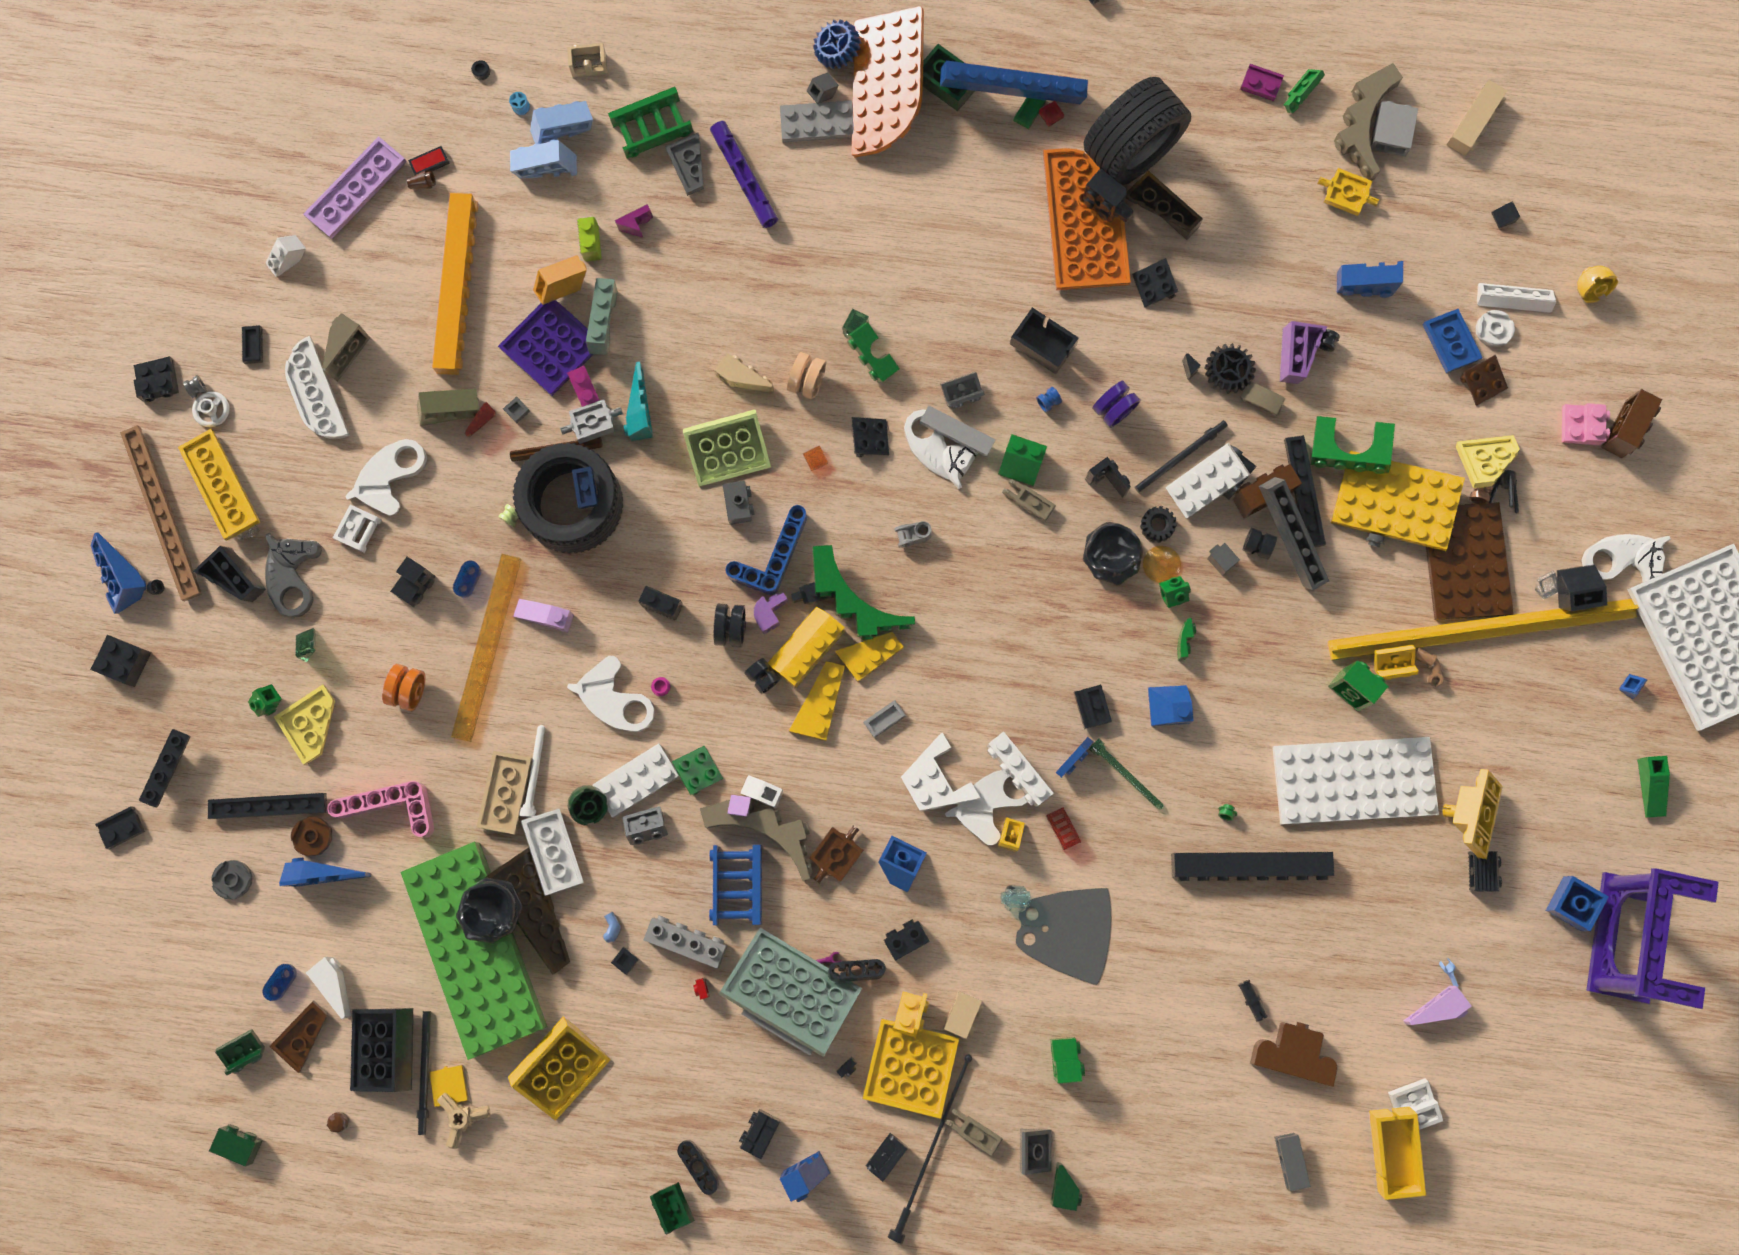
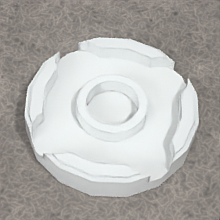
[1476,310,1515,347]

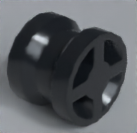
[1319,329,1340,352]

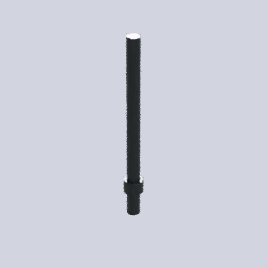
[1135,420,1228,493]
[416,1011,431,1135]

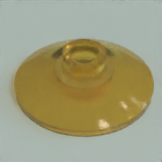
[1143,546,1181,583]

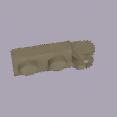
[1002,479,1056,522]
[945,1108,1003,1156]

